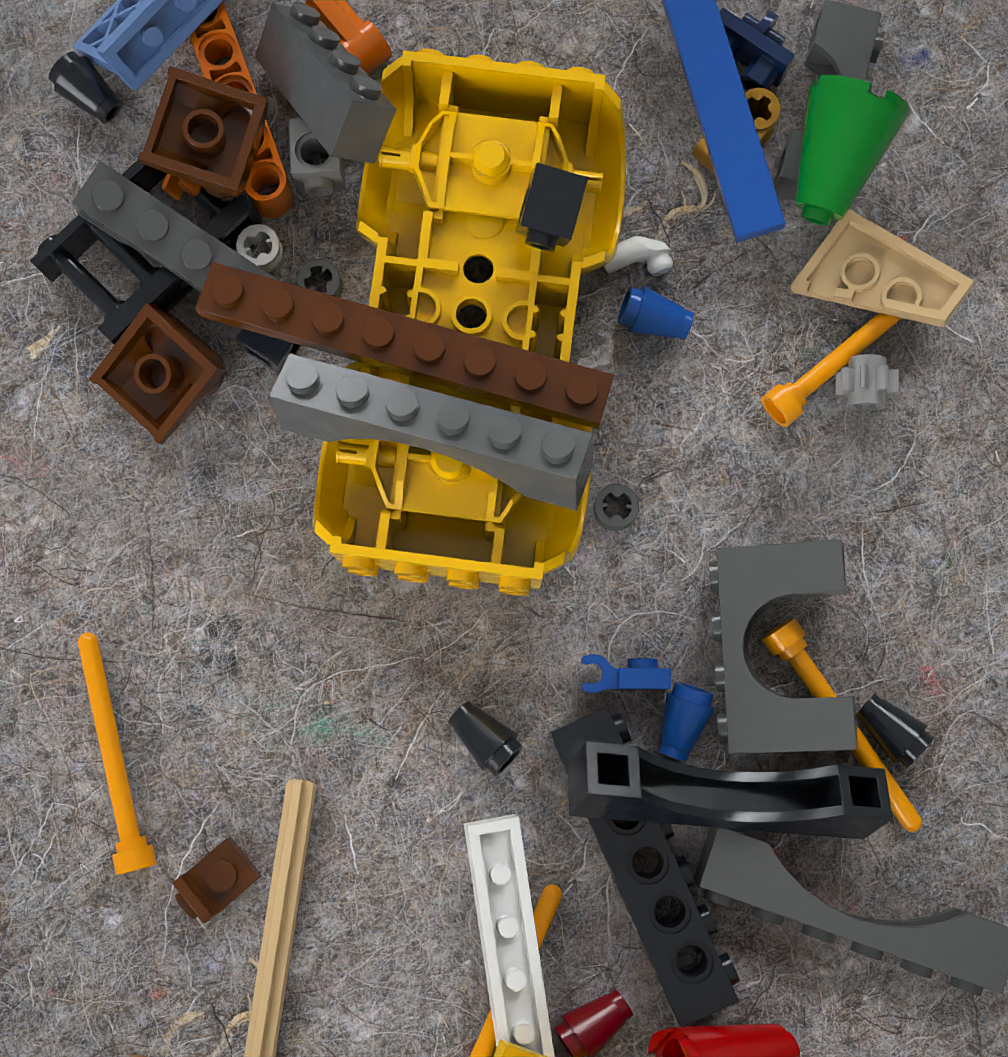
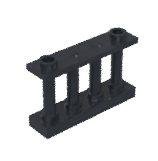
[30,160,262,345]

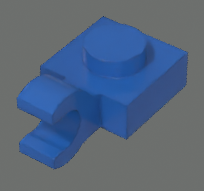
[581,654,671,693]

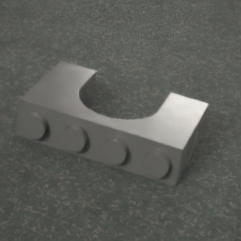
[709,539,858,754]

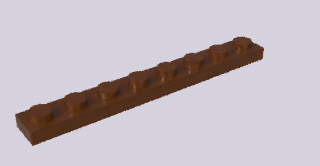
[195,262,614,430]

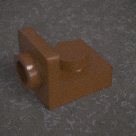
[172,836,262,923]

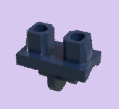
[720,8,795,91]

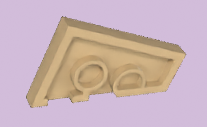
[790,209,974,328]

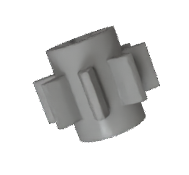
[836,354,899,411]

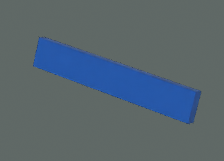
[661,0,786,243]

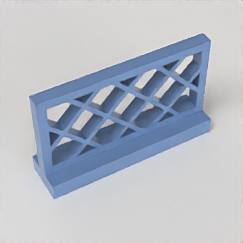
[72,0,223,91]

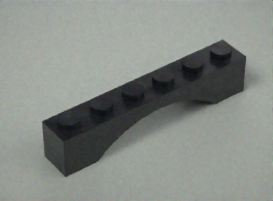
[567,741,893,839]

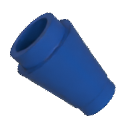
[618,285,694,340]
[659,682,715,761]

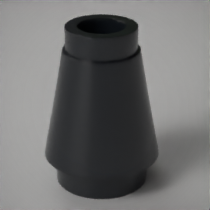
[48,51,123,124]
[856,693,934,768]
[448,701,523,776]

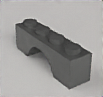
[774,0,884,201]
[72,161,275,294]

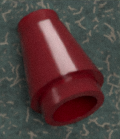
[553,989,634,1057]

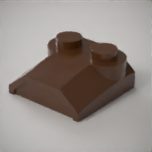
[138,66,268,198]
[89,303,226,444]

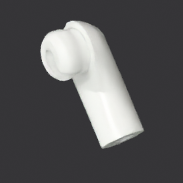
[604,236,673,276]

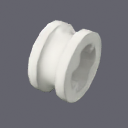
[236,224,283,273]

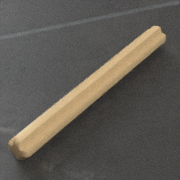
[244,779,316,1057]

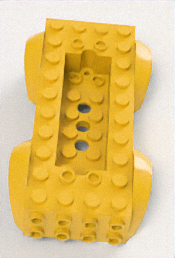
[313,48,627,596]

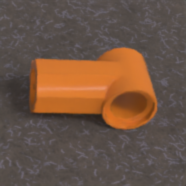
[304,0,392,75]

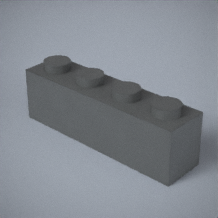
[254,2,397,164]

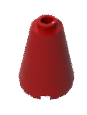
[647,1023,800,1057]

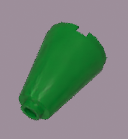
[795,75,910,226]

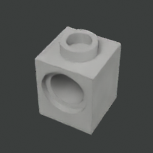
[289,118,346,197]

